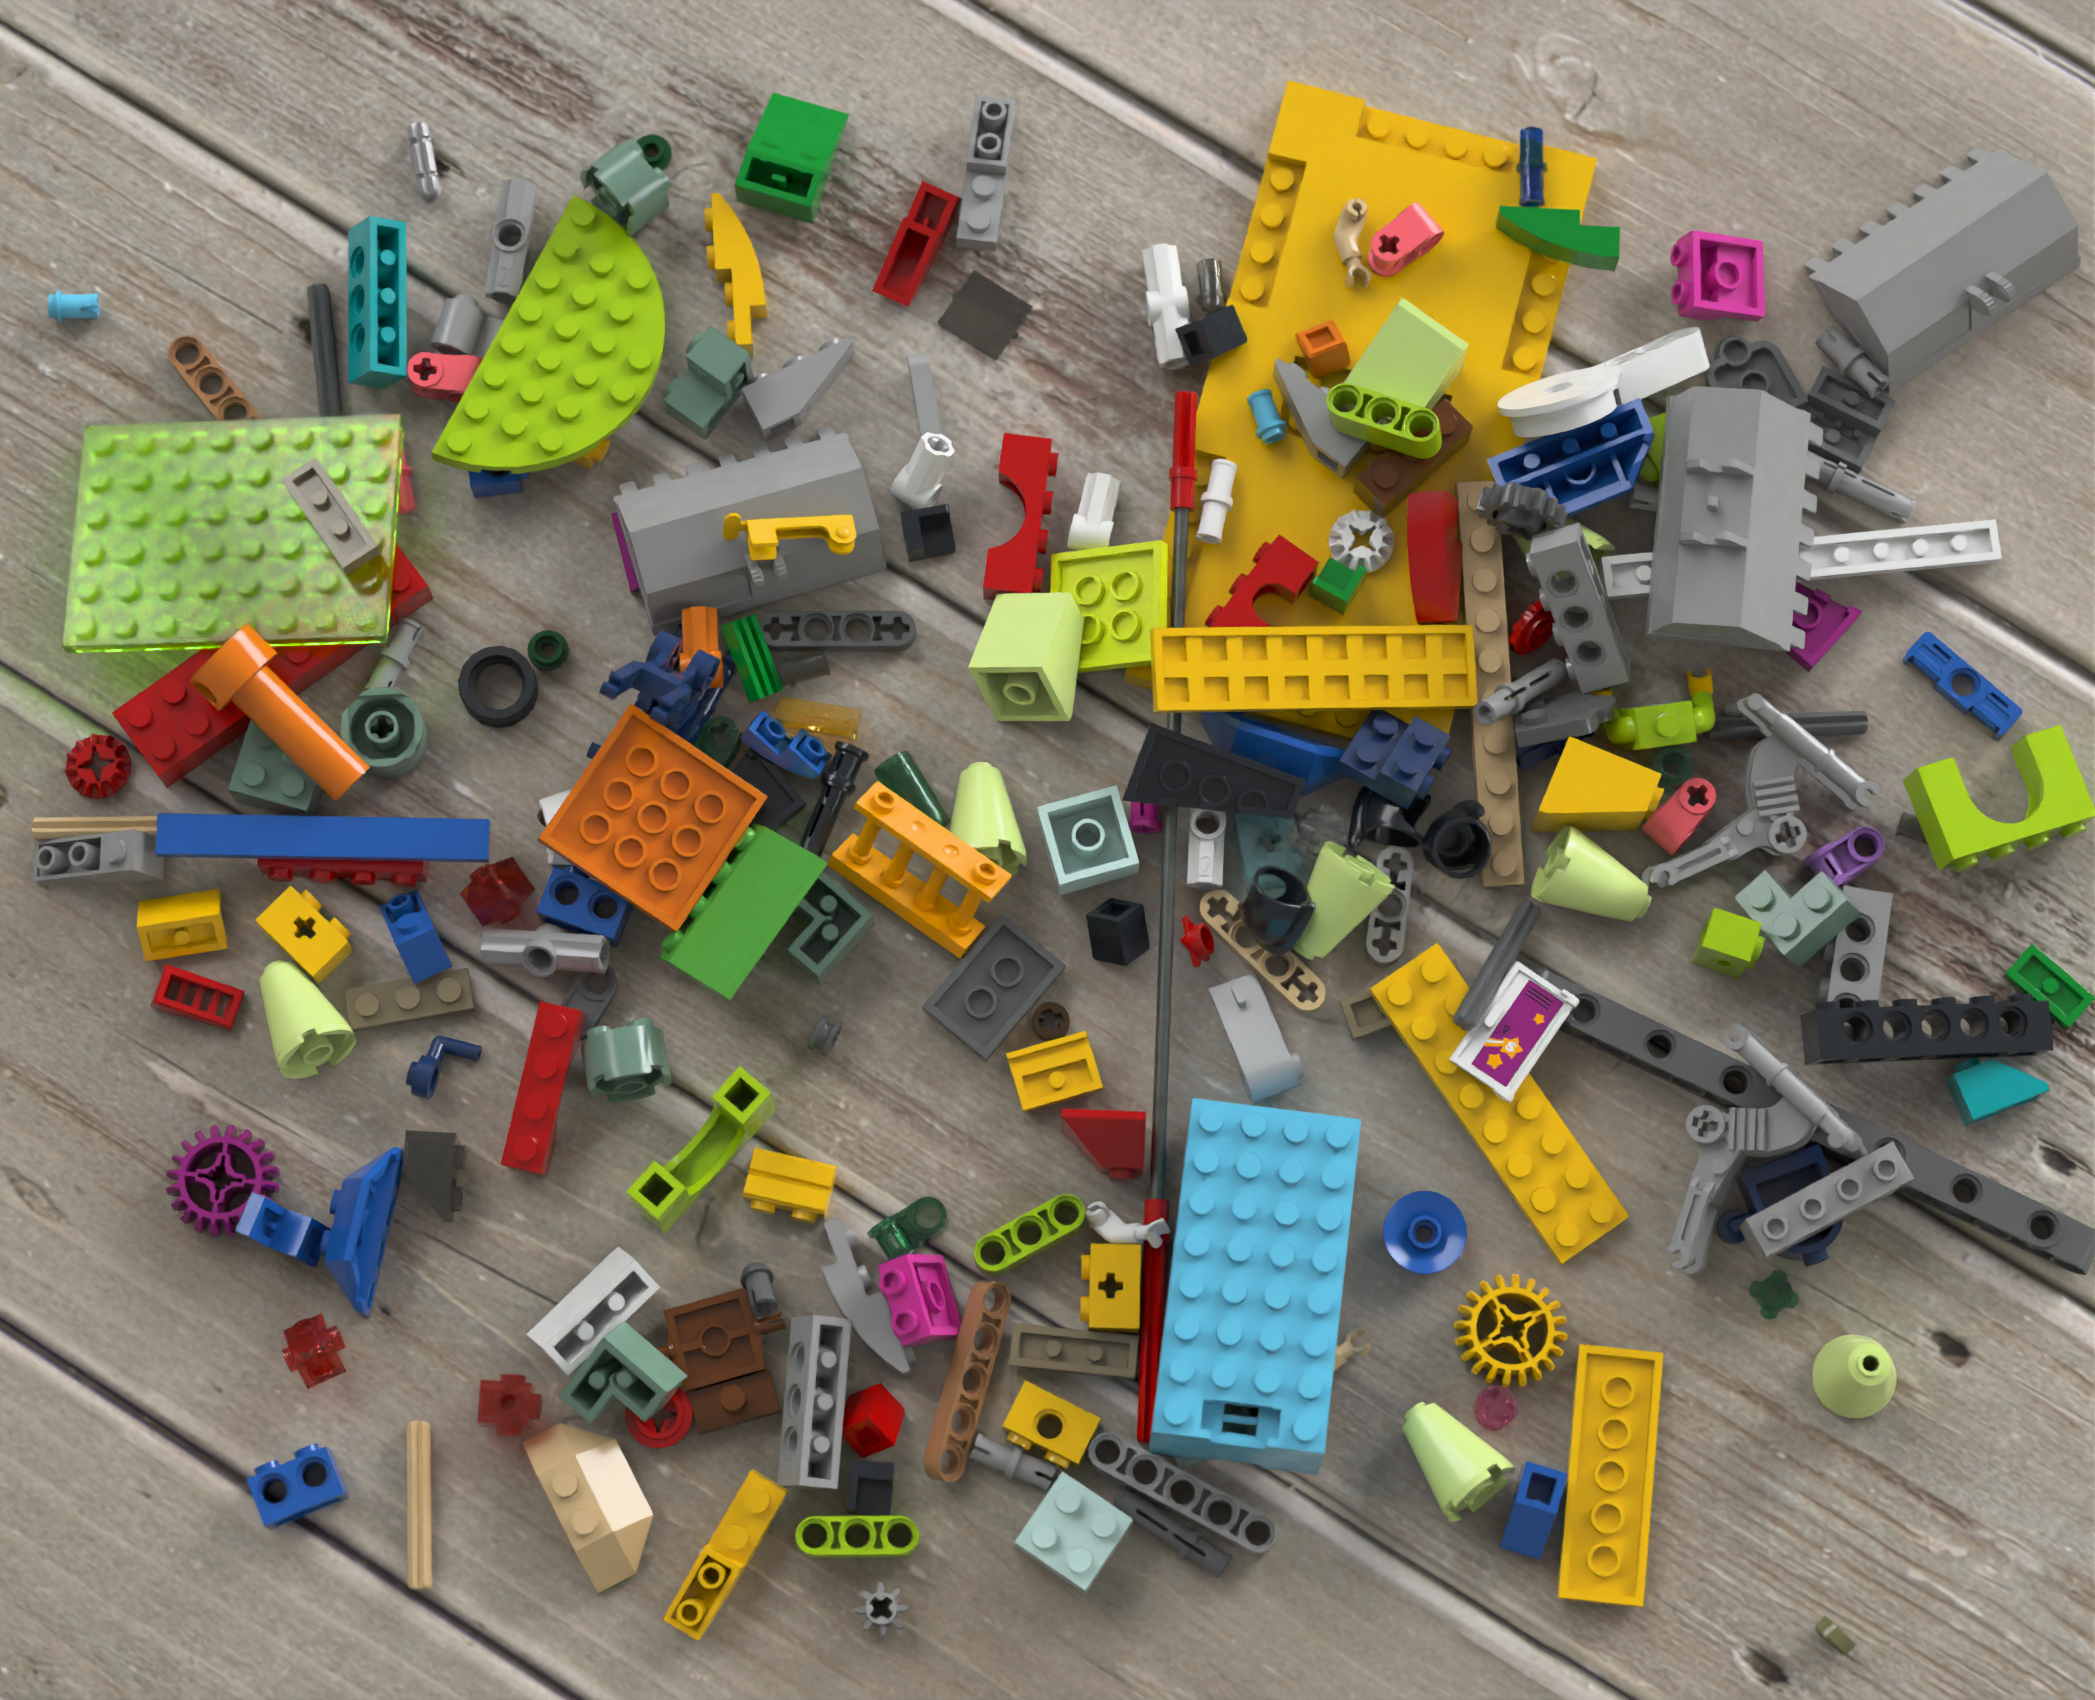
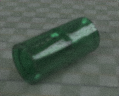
[874,751,951,828]

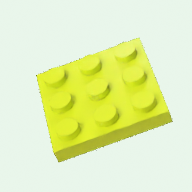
[1050,540,1168,673]

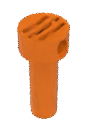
[189,624,370,802]

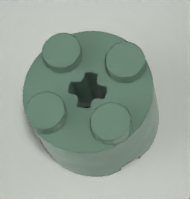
[580,139,671,236]
[340,687,428,779]
[581,1018,672,1102]

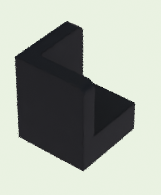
[1175,304,1247,366]
[900,504,956,562]
[1086,898,1150,966]
[846,1459,895,1516]

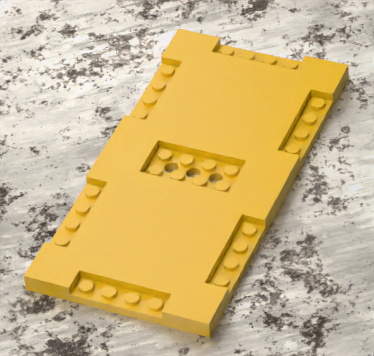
[1124,80,1597,742]

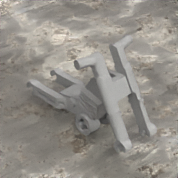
[1639,693,1881,888]
[1668,1024,1867,1275]

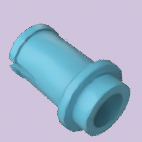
[48,290,99,322]
[1246,389,1287,444]

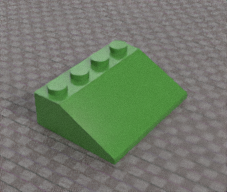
[658,823,828,1000]

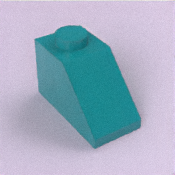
[1946,1057,2050,1127]

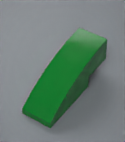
[1496,206,1620,271]

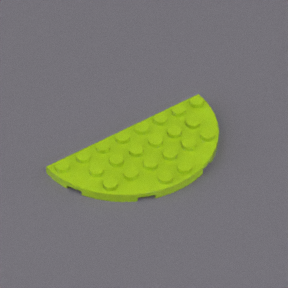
[432,195,665,474]

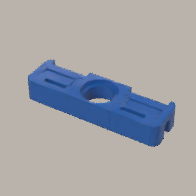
[1903,632,2022,740]

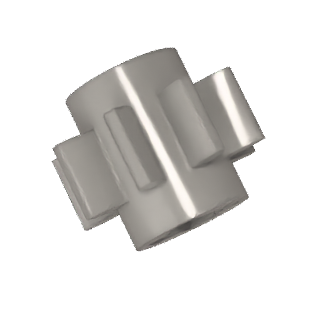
[855,1582,909,1637]

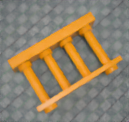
[827,781,1012,959]

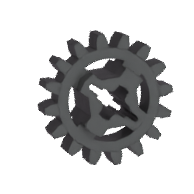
[1476,482,1567,540]

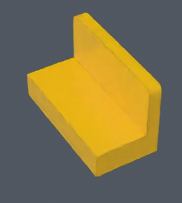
[137,889,228,962]

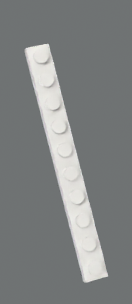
[1598,519,2002,600]

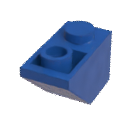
[379,889,452,984]
[1499,1461,1568,1560]

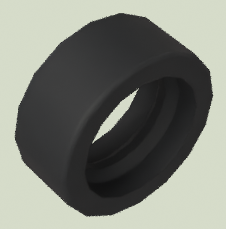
[458,646,538,728]

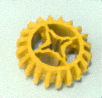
[1453,1274,1568,1389]

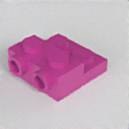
[1670,230,1765,322]
[877,1254,962,1346]

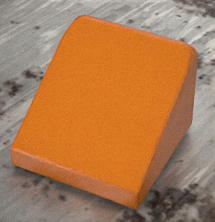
[1295,320,1351,378]

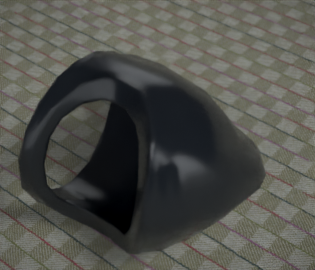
[1348,786,1432,850]
[1423,800,1492,879]
[1237,866,1316,956]

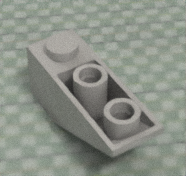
[741,337,854,442]
[1273,358,1372,479]
[33,829,164,884]

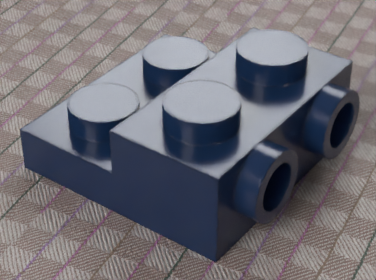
[1335,710,1452,810]

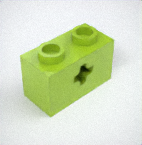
[1691,907,1765,979]

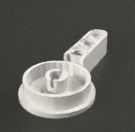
[1497,327,1710,437]

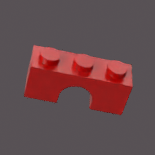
[1204,534,1319,627]

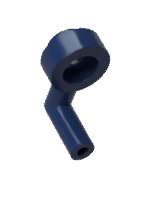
[406,1035,482,1099]

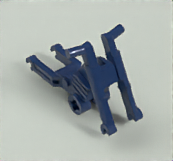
[586,624,738,759]

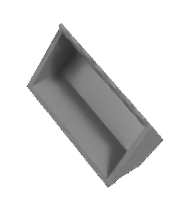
[1804,148,2081,395]
[612,426,887,636]

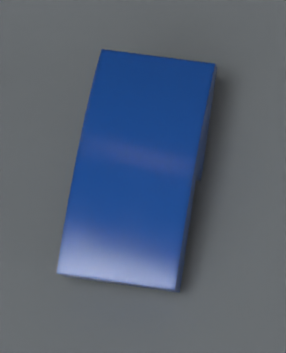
[739,710,832,779]

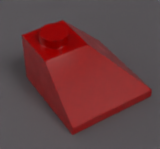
[1061,1108,1146,1182]

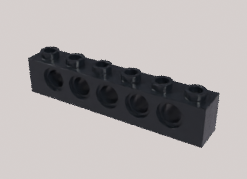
[1800,994,2054,1065]

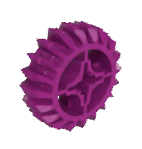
[166,1125,280,1238]

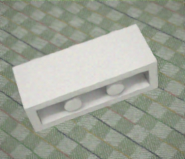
[526,1247,660,1376]

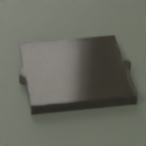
[938,270,1033,361]

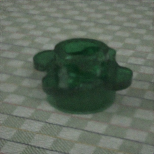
[1749,1270,1799,1319]

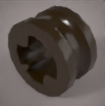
[1032,1002,1070,1042]

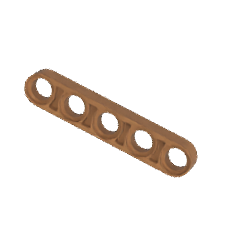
[168,335,300,496]
[923,1280,1011,1482]

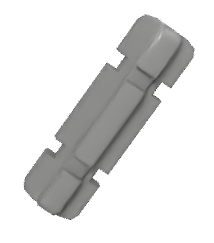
[407,122,441,200]

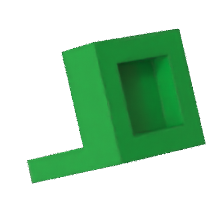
[1308,558,1367,615]

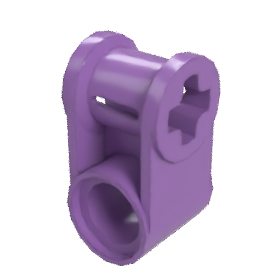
[1802,826,1885,889]

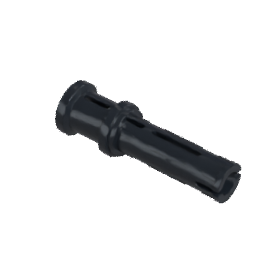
[799,741,870,858]

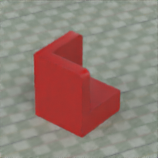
[842,1383,905,1458]

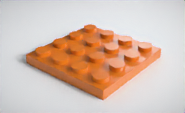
[537,703,768,932]

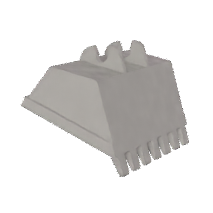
[1645,386,1823,652]

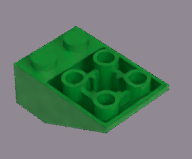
[735,92,849,224]

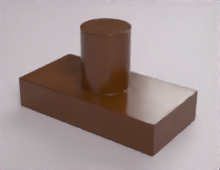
[688,1370,781,1435]

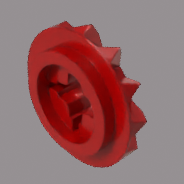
[1508,599,1555,656]
[64,733,132,799]
[625,1387,693,1449]

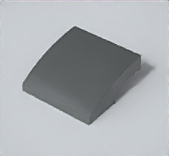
[1803,366,1896,475]

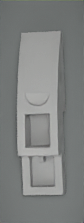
[956,96,1016,251]
[821,1217,916,1378]

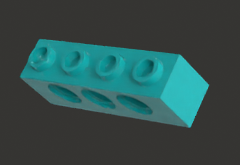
[348,216,407,389]

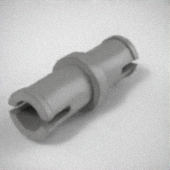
[1815,325,1890,398]
[364,617,424,690]
[969,1433,1057,1491]

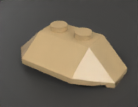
[522,1423,654,1594]

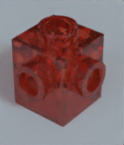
[460,857,536,927]
[281,1313,346,1389]
[477,1374,542,1436]

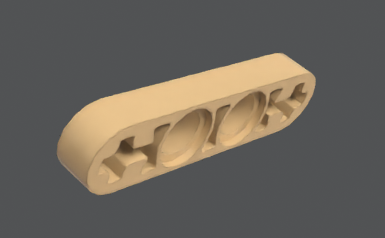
[1199,889,1326,1015]

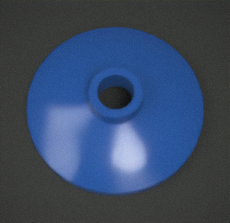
[1383,1191,1467,1274]

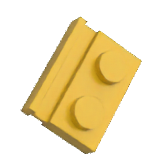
[1006,1031,1103,1113]

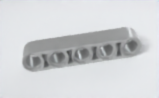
[1088,1432,1277,1555]

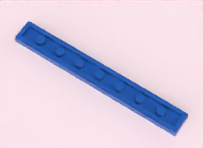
[155,813,491,863]

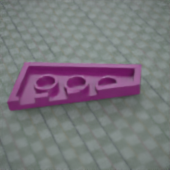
[1785,582,1863,672]

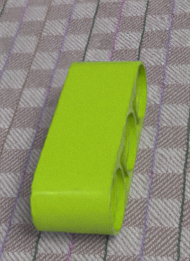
[1326,383,1442,459]
[974,1194,1085,1277]
[795,1516,920,1558]

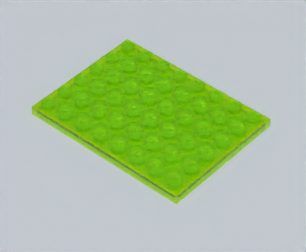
[62,414,405,653]

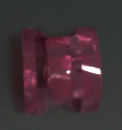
[1473,1385,1518,1431]

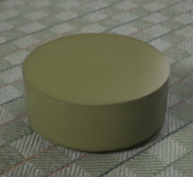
[1815,1616,1856,1656]

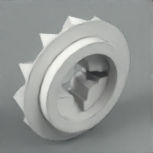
[1329,509,1394,573]

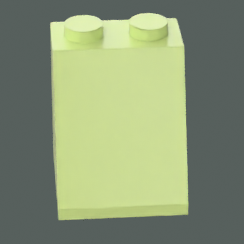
[1344,297,1469,425]
[968,592,1084,721]

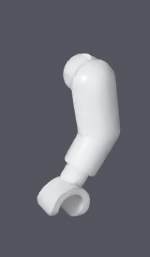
[1085,1201,1171,1248]

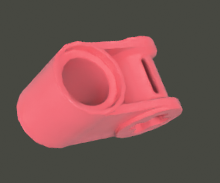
[1368,202,1445,277]
[407,352,483,403]
[1641,777,1716,857]

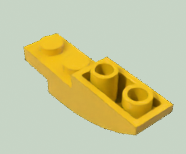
[704,193,768,357]
[662,1469,789,1641]

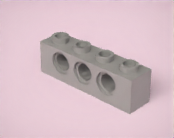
[1526,523,1632,694]
[1816,886,1893,1041]
[1739,1141,1914,1264]
[777,1315,851,1491]

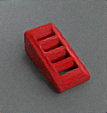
[150,964,245,1031]

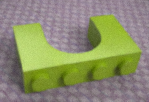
[1902,725,2095,872]
[626,1066,776,1235]

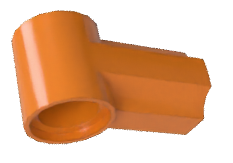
[680,606,724,688]

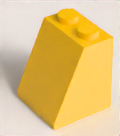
[1531,736,1664,833]

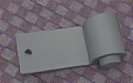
[430,294,504,359]
[1209,972,1304,1103]

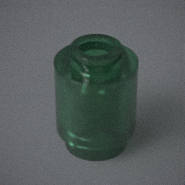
[1649,745,1694,791]

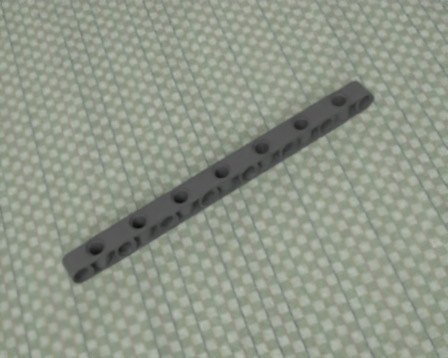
[1534,969,2095,1275]

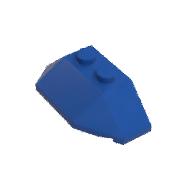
[1487,398,1655,518]
[1200,712,1346,796]
[320,1147,407,1318]

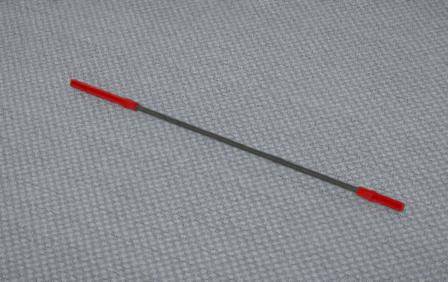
[1137,391,1197,1443]

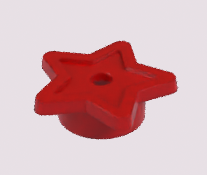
[1180,915,1215,968]

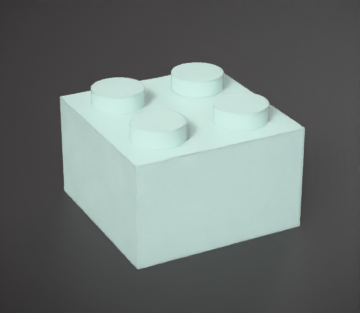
[1037,785,1139,895]
[1014,1471,1133,1594]

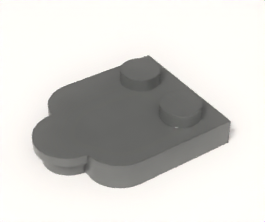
[1705,336,1809,409]
[1513,692,1616,748]

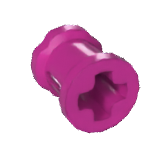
[1127,802,1163,834]

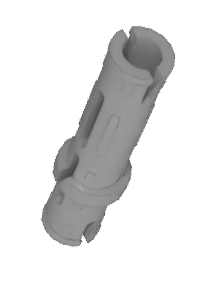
[1806,450,1916,524]
[1474,658,1567,726]

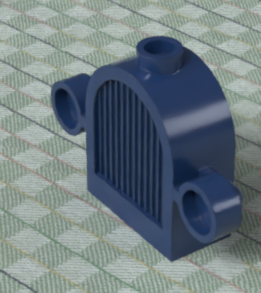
[1716,1144,1844,1267]

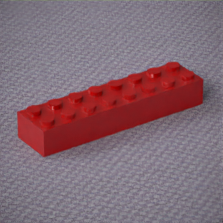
[112,522,434,788]

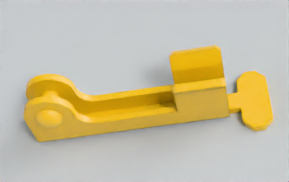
[722,513,856,561]

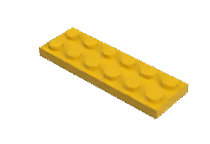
[1557,1344,1664,1608]

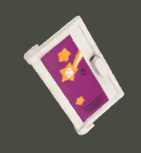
[1449,961,1580,1104]

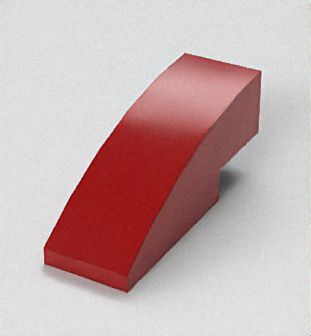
[872,181,962,307]
[1407,490,1463,625]

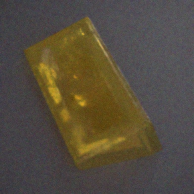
[775,697,862,739]

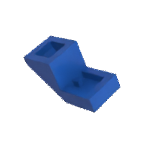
[235,1192,331,1268]

